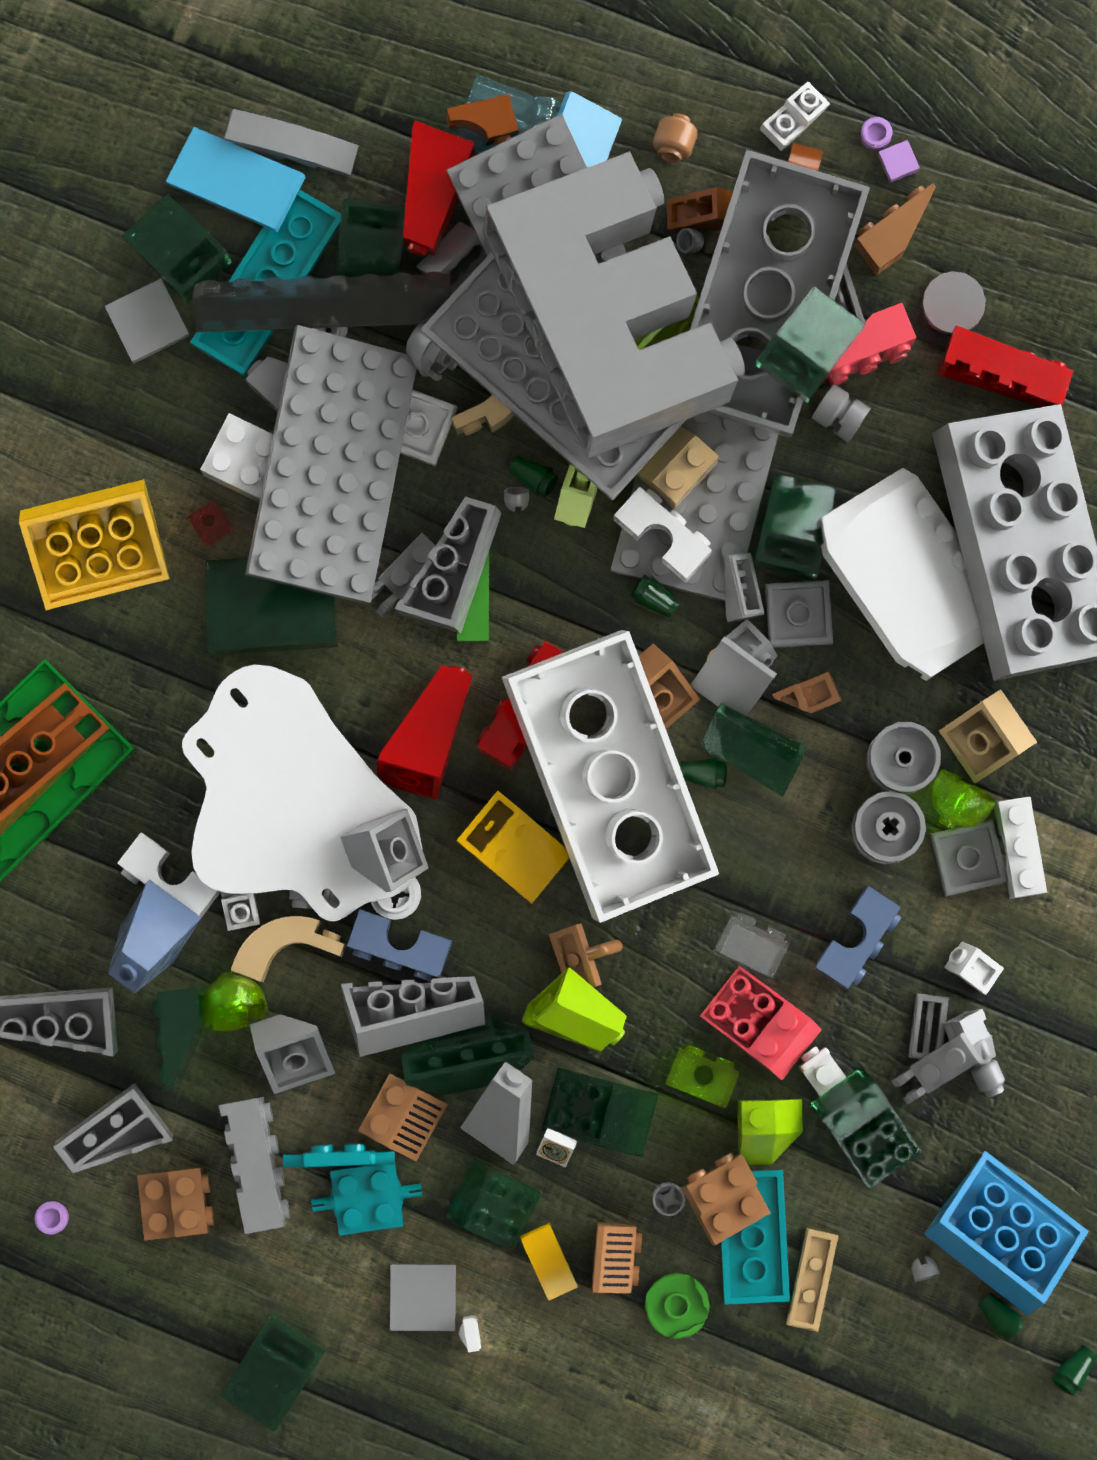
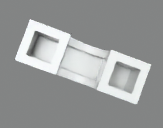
[614,487,712,583]
[993,797,1047,899]
[118,832,221,918]

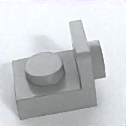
[726,619,777,668]

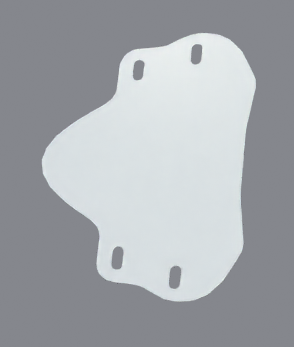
[182,664,422,921]

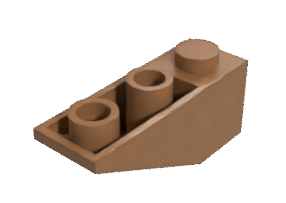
[854,183,936,276]

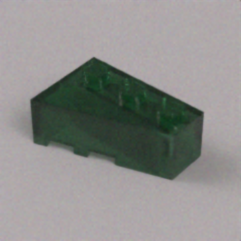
[700,703,807,797]

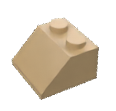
[636,426,719,510]
[939,689,1037,784]

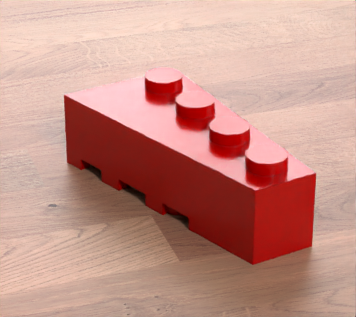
[937,325,1073,408]
[476,641,564,772]

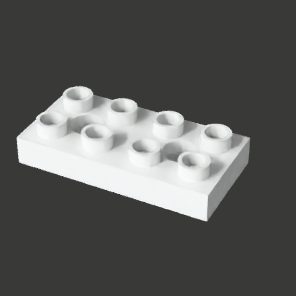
[501,630,719,923]

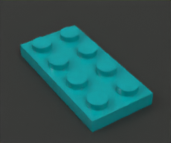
[721,1169,790,1305]

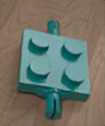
[283,1143,395,1169]
[311,1164,423,1236]

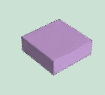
[878,140,920,183]

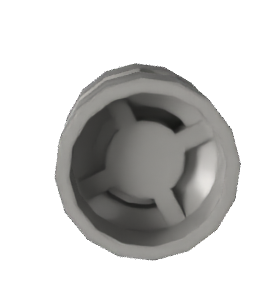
[811,384,871,443]

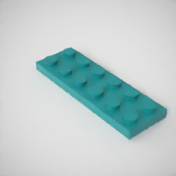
[190,190,345,377]

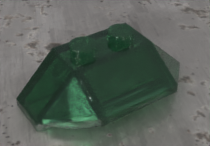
[401,1015,534,1096]

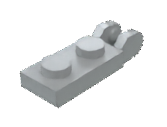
[371,533,436,617]
[891,1033,982,1104]

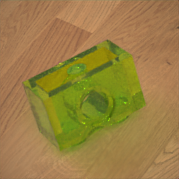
[664,1044,740,1108]

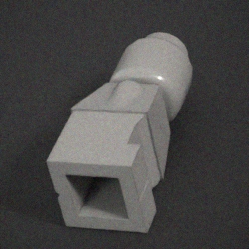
[943,1009,1005,1097]

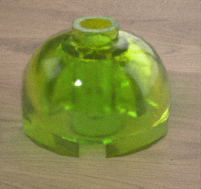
[930,769,996,830]
[202,972,268,1031]

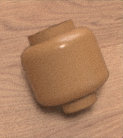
[653,113,697,163]

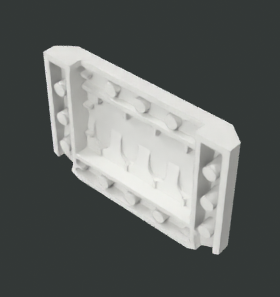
[817,468,984,681]

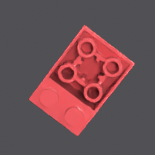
[820,303,917,387]
[700,965,822,1080]

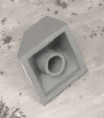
[340,808,429,892]
[250,1014,335,1094]

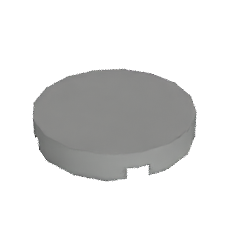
[922,271,986,335]

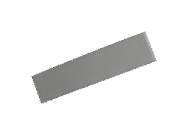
[223,109,359,177]

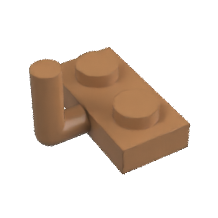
[549,923,622,988]

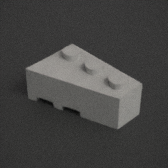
[53,1083,173,1173]

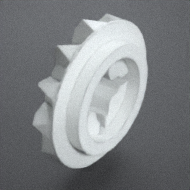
[371,878,421,920]

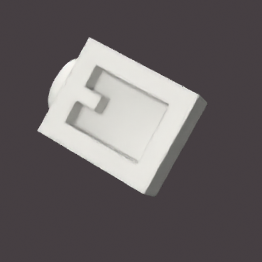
[945,942,1004,995]
[798,1046,847,1098]

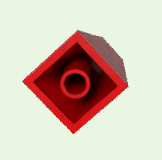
[403,121,476,257]
[376,665,473,800]

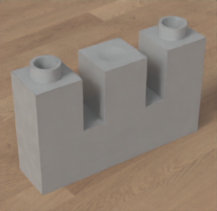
[483,151,745,459]

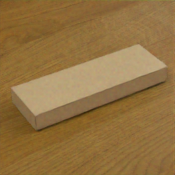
[786,1228,839,1332]

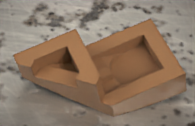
[772,672,842,713]

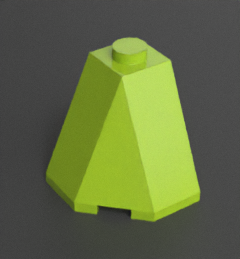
[521,967,627,1052]
[737,1099,803,1165]

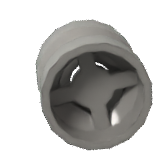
[652,1182,685,1216]

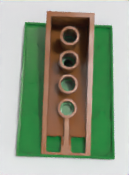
[0,659,134,883]

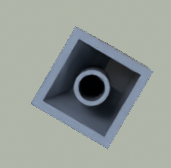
[108,880,201,993]

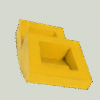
[520,1223,578,1301]

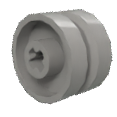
[866,722,941,795]
[850,791,926,865]

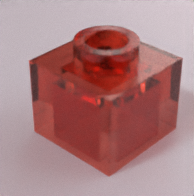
[187,500,234,547]

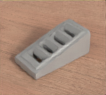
[724,552,765,622]

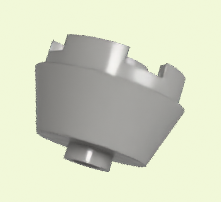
[406,316,458,381]

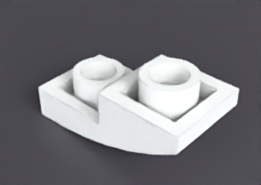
[760,82,830,151]
[220,891,260,931]

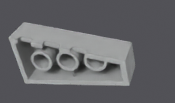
[394,496,502,634]
[341,976,485,1057]
[0,987,118,1056]
[219,1097,290,1234]

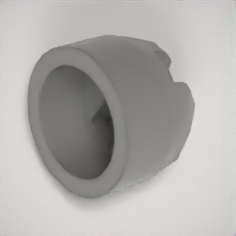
[676,228,704,254]
[504,487,529,512]
[912,1256,940,1282]

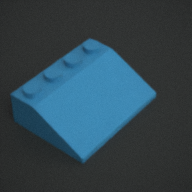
[924,1151,1089,1316]

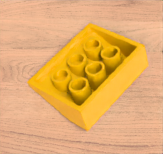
[19,479,169,610]

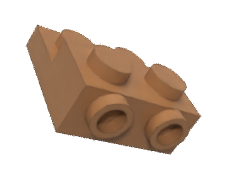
[681,1153,771,1246]
[137,1167,215,1241]

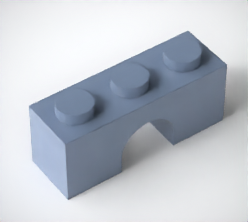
[813,886,901,989]
[347,910,452,982]

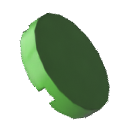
[644,1272,710,1339]

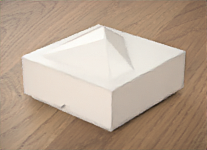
[459,1315,481,1353]

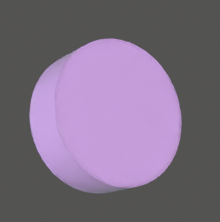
[860,117,892,151]
[35,1201,69,1235]

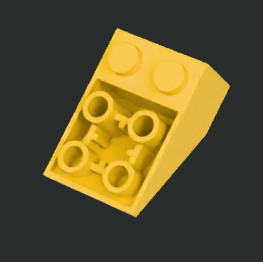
[456,791,569,904]

